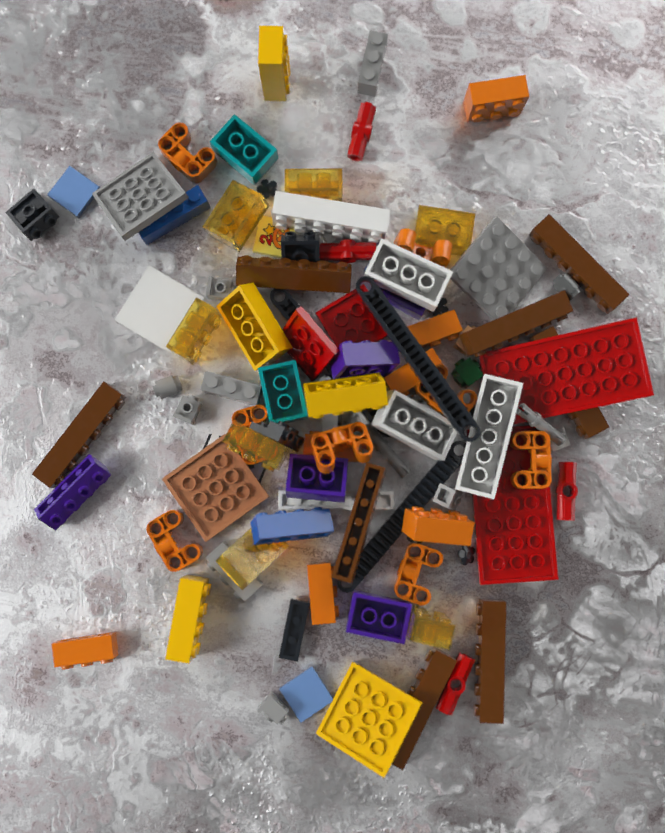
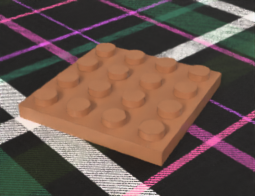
[162,434,270,542]

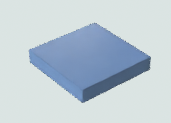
[47,166,100,218]
[279,666,334,722]

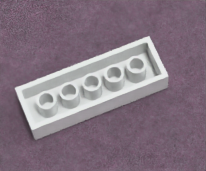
[272,191,390,245]
[455,374,523,499]

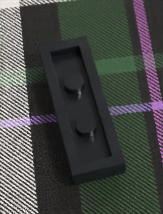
[279,598,310,662]

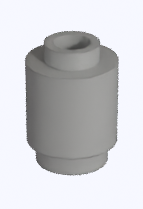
[153,375,183,399]

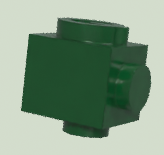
[451,357,484,389]

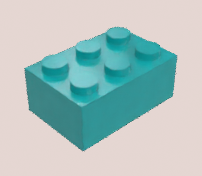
[210,114,279,186]
[258,360,309,424]

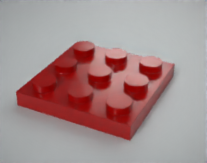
[315,284,387,348]
[282,306,340,381]

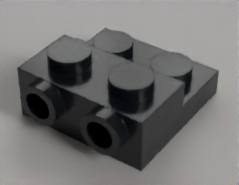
[5,188,59,241]
[281,231,320,262]
[249,421,305,452]

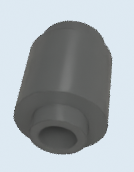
[553,273,581,301]

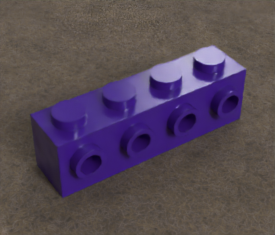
[34,454,111,531]

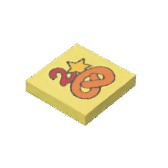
[253,215,296,258]

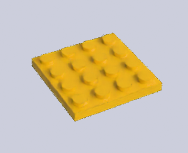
[316,662,422,778]

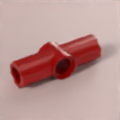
[347,102,376,162]
[320,239,376,263]
[555,462,578,521]
[436,652,475,716]

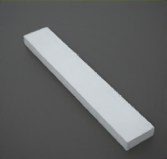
[278,490,394,511]

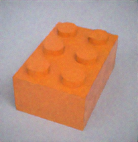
[463,75,529,123]
[402,506,474,546]

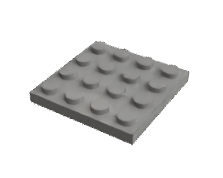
[92,152,189,241]
[450,216,548,320]

